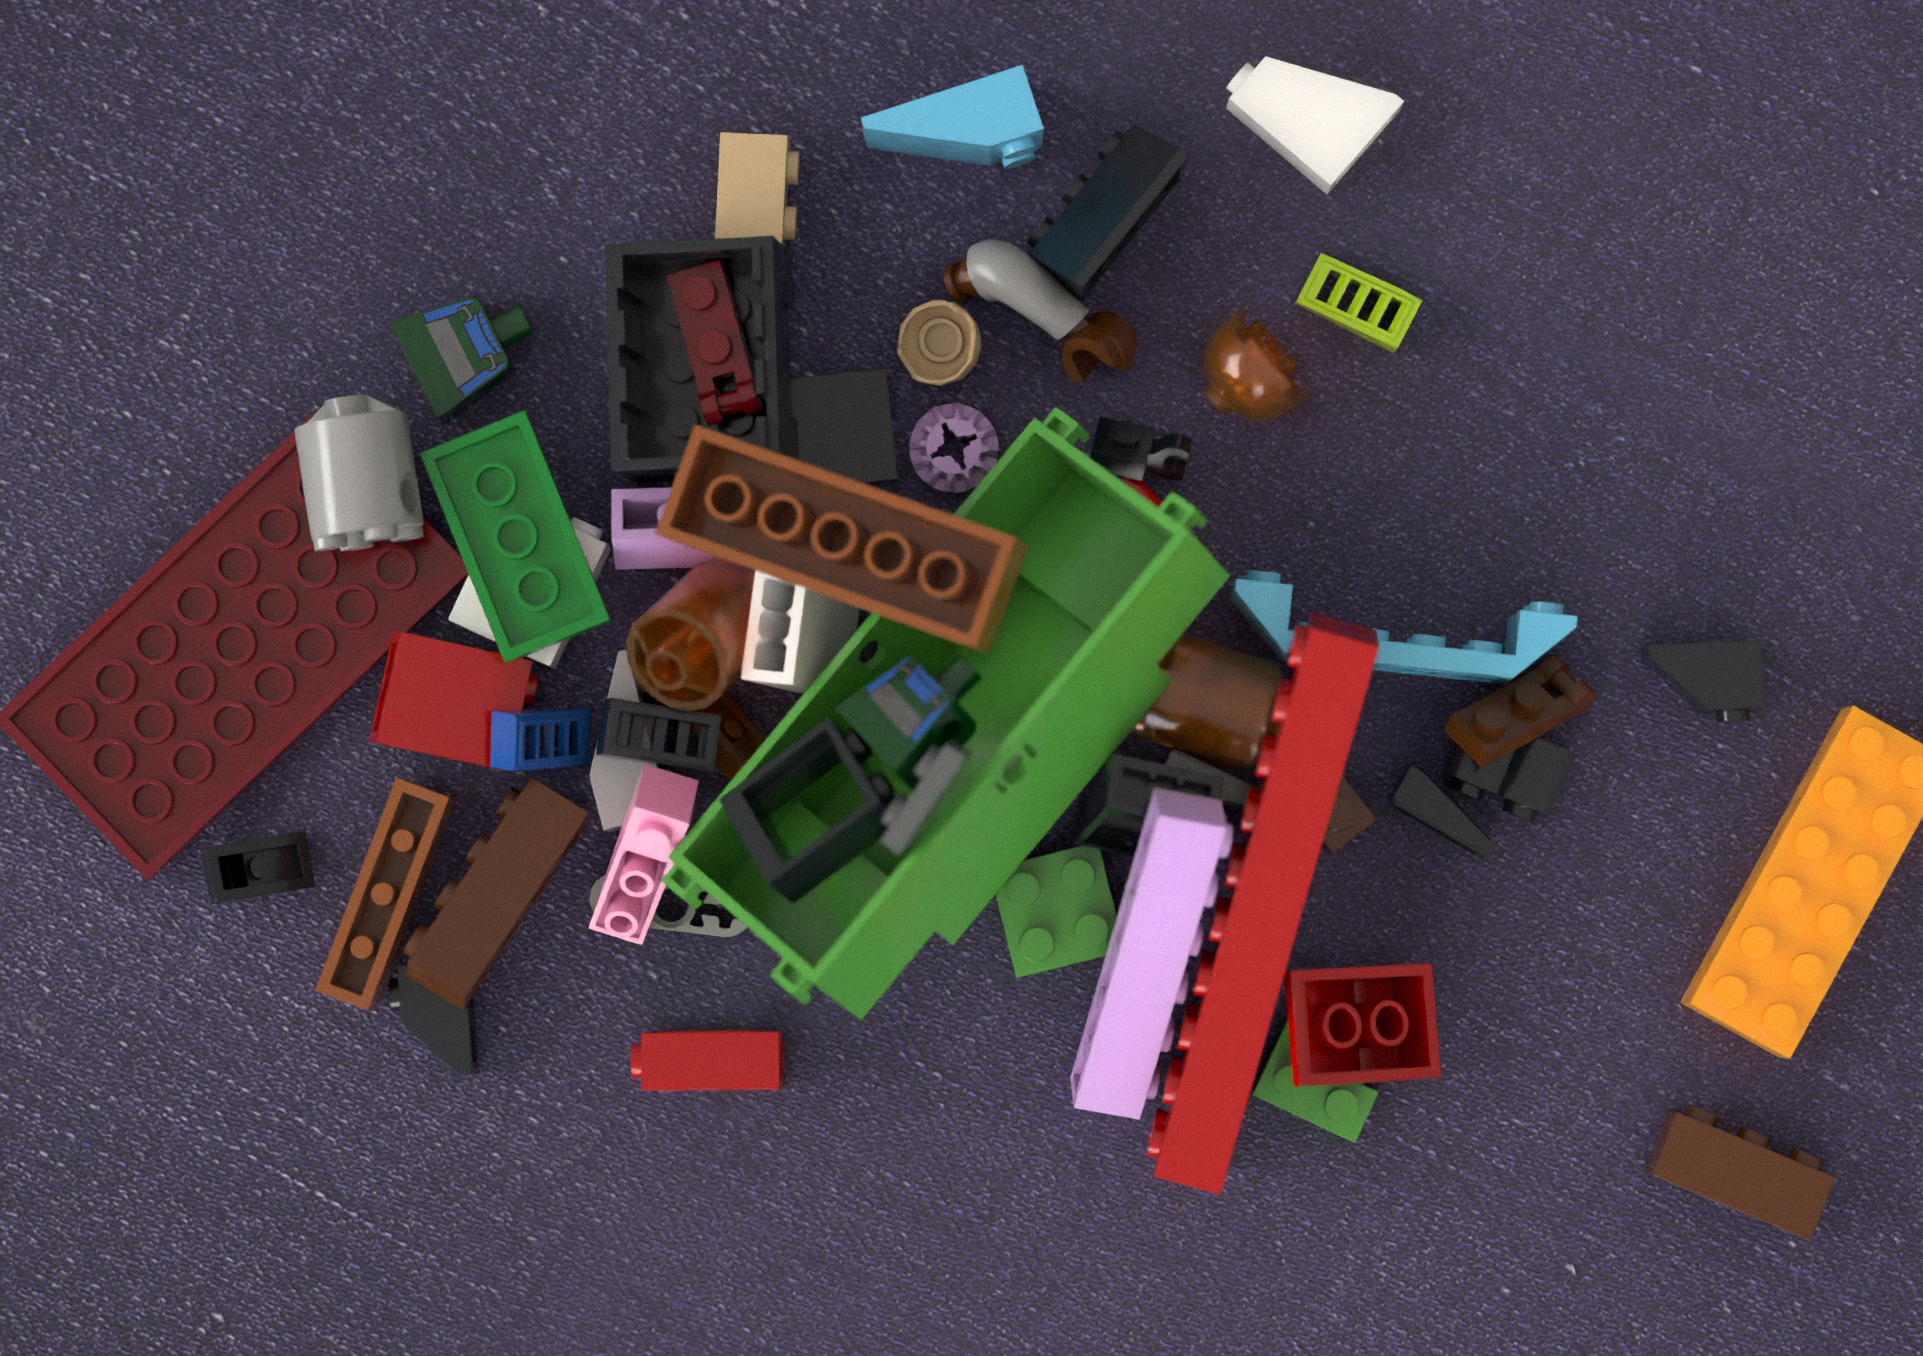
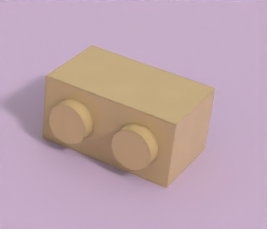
[715,132,800,246]

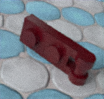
[667,259,763,426]

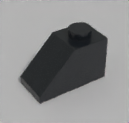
[1641,640,1765,723]
[389,965,479,1075]

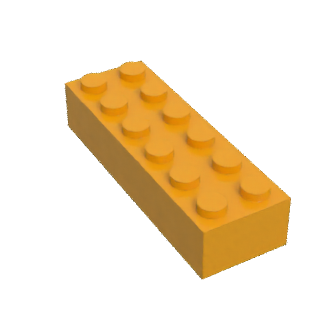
[1680,706,1923,1059]

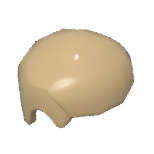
[897,300,982,386]

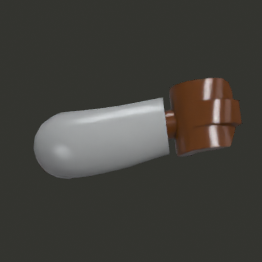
[944,239,1138,384]

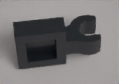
[1090,416,1192,481]

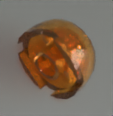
[1204,309,1311,422]

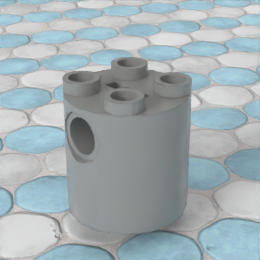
[294,394,424,551]

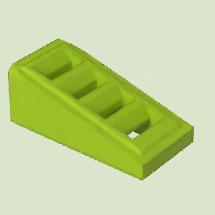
[1295,253,1422,354]

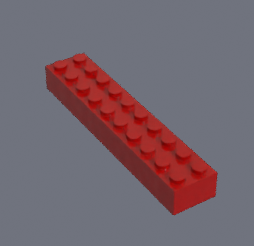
[1146,612,1379,1195]

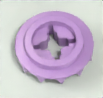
[909,403,999,493]

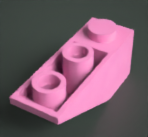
[588,764,699,945]

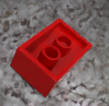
[1284,963,1441,1087]

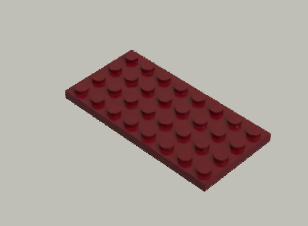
[0,408,469,880]

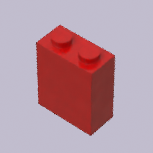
[369,632,537,771]

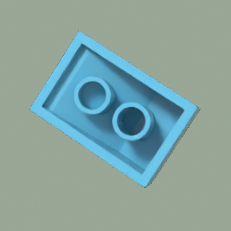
[861,65,1044,169]

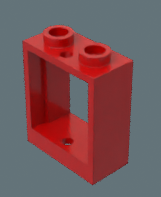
[631,1030,785,1091]

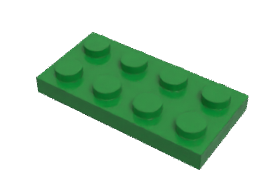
[420,410,611,664]

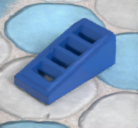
[490,707,590,771]

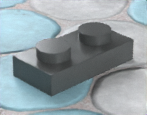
[880,739,971,855]

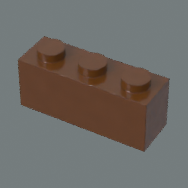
[1644,1105,1836,1240]

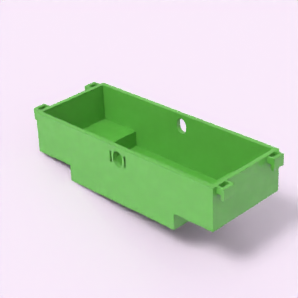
[661,407,1230,1020]

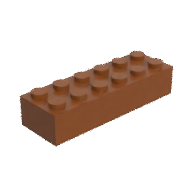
[655,425,1029,655]

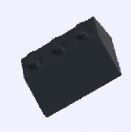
[1027,124,1189,302]

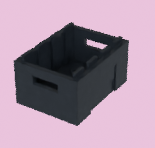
[605,236,799,483]

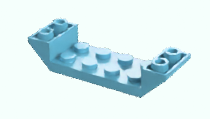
[1229,570,1577,684]

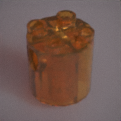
[626,557,755,711]
[1131,633,1285,772]

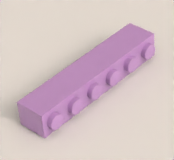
[1070,788,1233,1120]

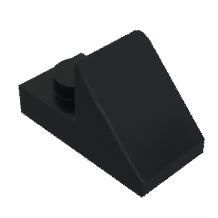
[200,831,315,905]

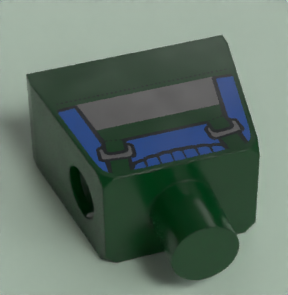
[389,296,534,424]
[836,653,982,792]

